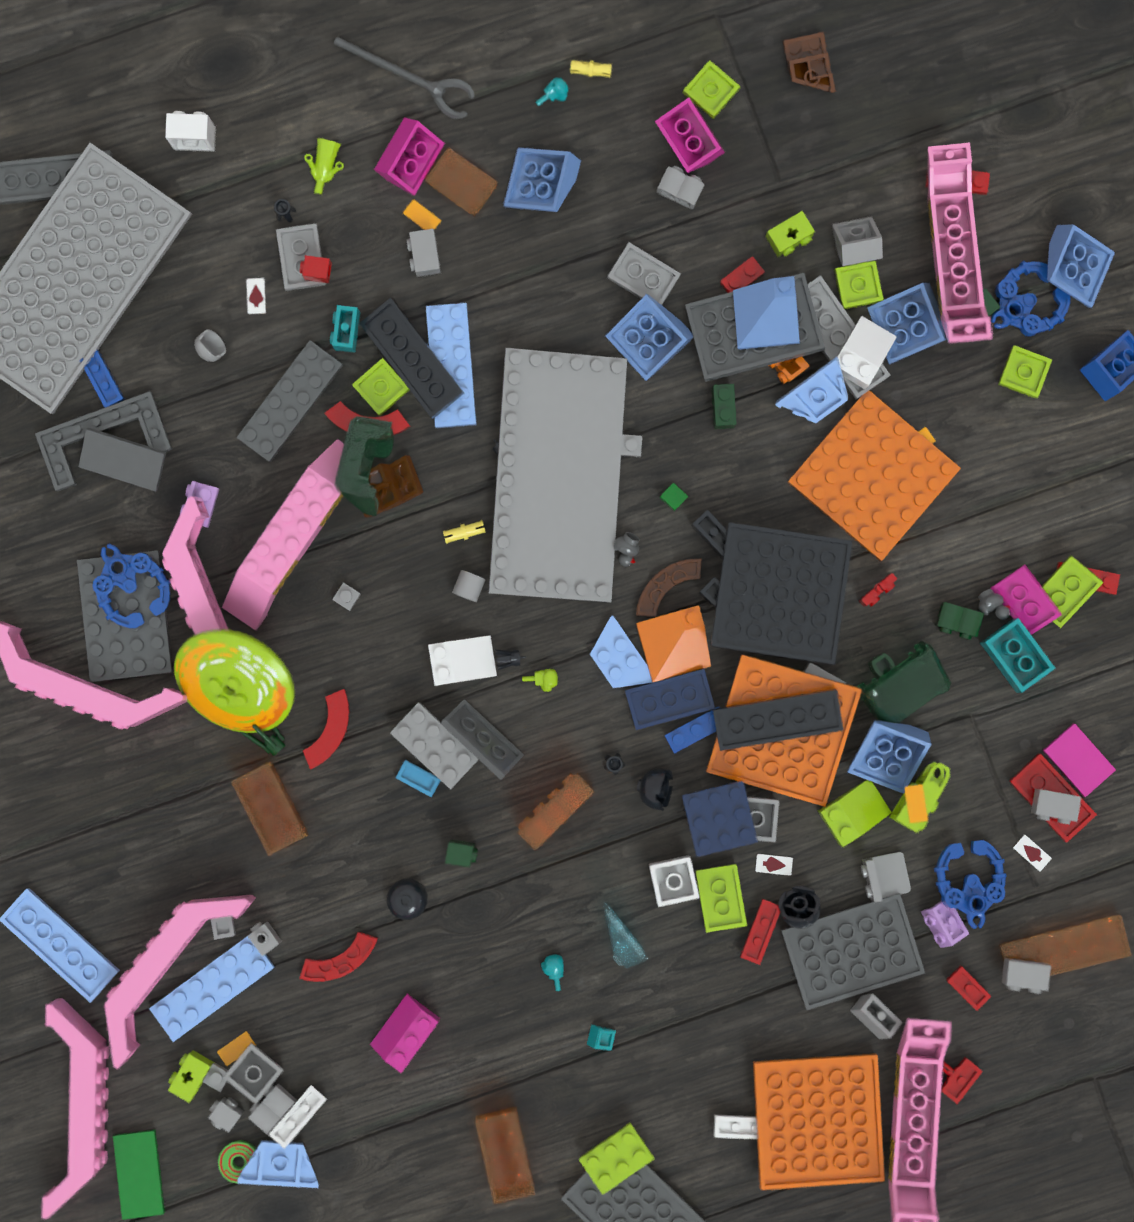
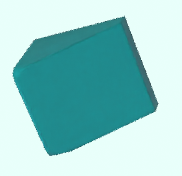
[587,1025,616,1051]

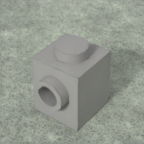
[248,921,282,956]
[209,1097,244,1133]

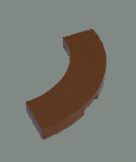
[636,559,702,617]

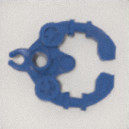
[990,261,1070,337]
[92,543,171,628]
[934,840,1007,929]

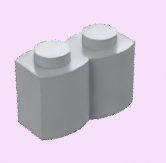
[657,166,705,209]
[249,1083,297,1134]

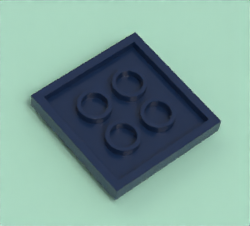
[682,781,758,857]

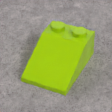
[818,780,892,847]

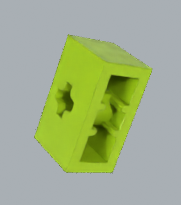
[765,211,815,257]
[168,1050,214,1103]

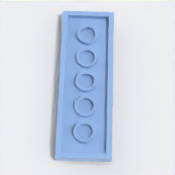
[426,303,476,428]
[0,888,120,1003]
[149,935,275,1042]

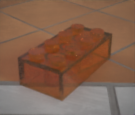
[231,762,309,856]
[518,773,595,851]
[475,1106,535,1204]

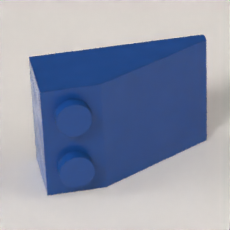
[1080,330,1134,401]

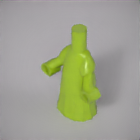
[304,138,344,195]

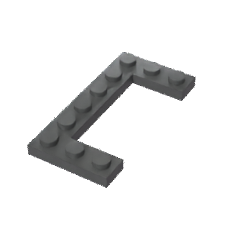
[35,391,172,492]

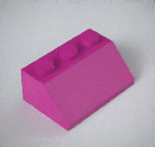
[655,98,725,173]
[374,118,445,195]
[370,994,440,1073]

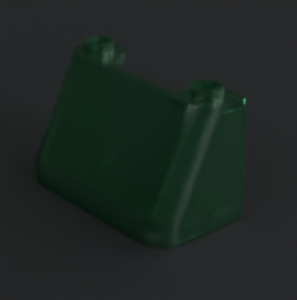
[335,416,394,516]
[857,641,951,724]

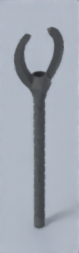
[334,37,475,119]

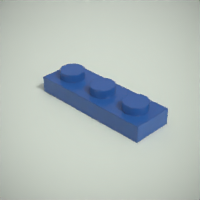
[80,350,125,408]
[664,706,720,753]

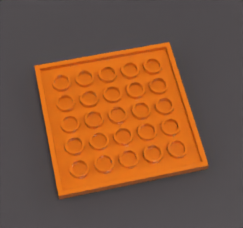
[788,391,961,561]
[706,654,862,807]
[753,1054,885,1190]

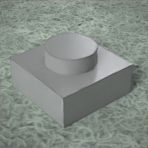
[621,435,642,457]
[332,583,361,611]
[211,916,236,940]
[203,1062,228,1092]

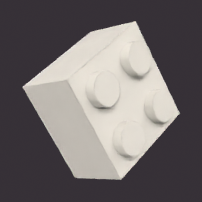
[165,111,215,151]
[649,855,699,907]

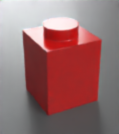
[300,255,332,283]

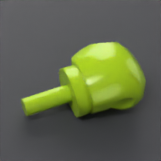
[522,669,558,692]

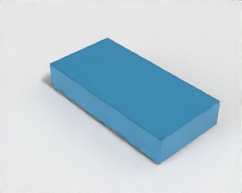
[395,760,441,797]

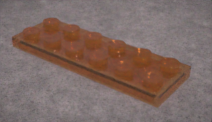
[999,914,1132,976]

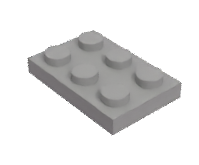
[276,223,326,291]
[607,243,681,305]

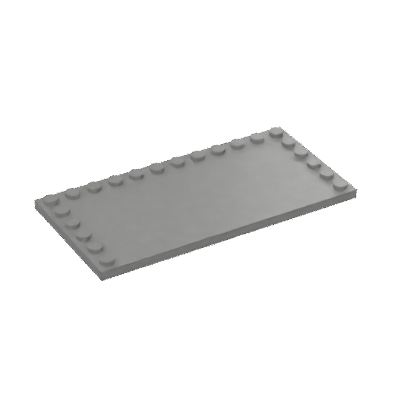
[0,143,192,414]
[488,348,627,602]

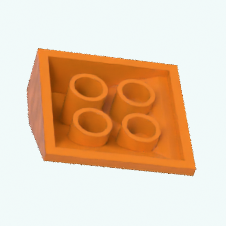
[636,605,711,683]

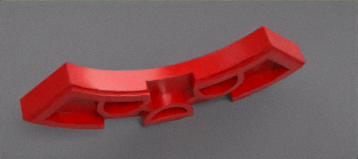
[325,401,410,439]
[303,689,349,770]
[299,932,378,982]

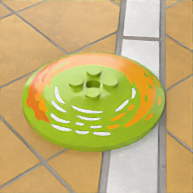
[174,630,294,733]

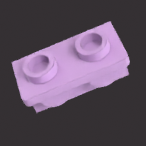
[180,481,219,528]
[921,900,969,948]

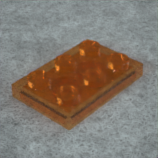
[425,147,498,217]

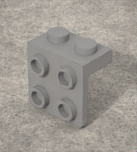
[861,852,911,903]

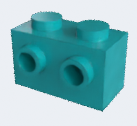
[330,305,360,352]

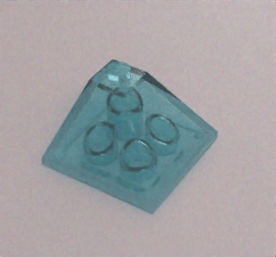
[603,902,647,969]

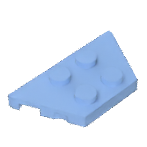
[775,357,848,423]
[590,616,654,688]
[237,1140,318,1188]

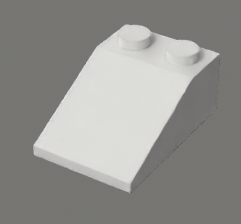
[837,316,897,389]
[428,636,497,686]

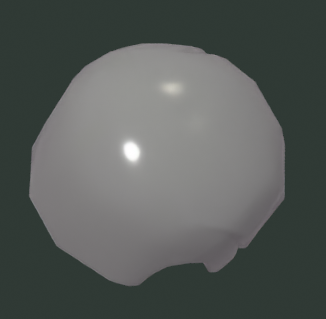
[194,329,226,362]

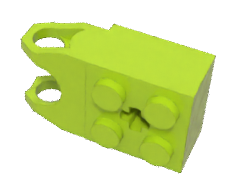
[889,762,950,833]

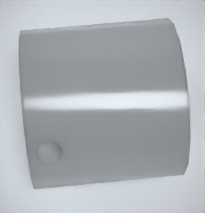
[452,570,485,603]

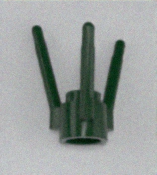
[240,724,286,756]

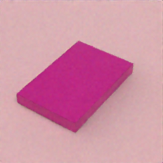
[991,564,1062,635]
[1043,723,1116,797]

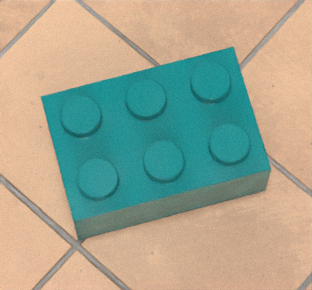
[980,618,1055,693]

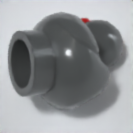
[614,532,640,567]
[978,589,1011,619]

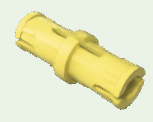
[570,60,612,77]
[443,520,486,544]

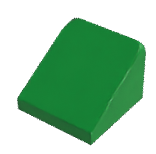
[660,483,688,512]

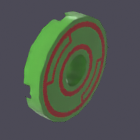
[218,1140,256,1184]

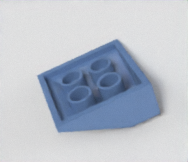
[504,148,581,212]
[1047,224,1115,308]
[733,276,800,350]
[867,283,946,364]
[606,294,694,381]
[847,720,931,794]

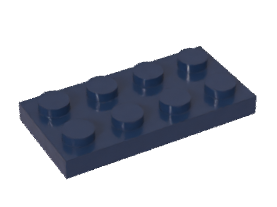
[625,669,715,730]

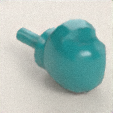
[536,78,569,106]
[541,954,564,991]

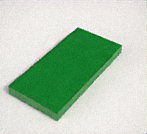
[113,1129,165,1220]

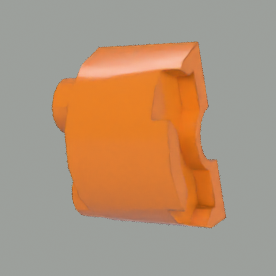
[768,357,810,384]

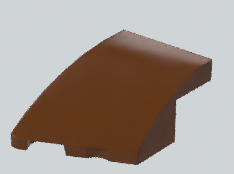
[783,32,835,93]
[364,455,423,518]

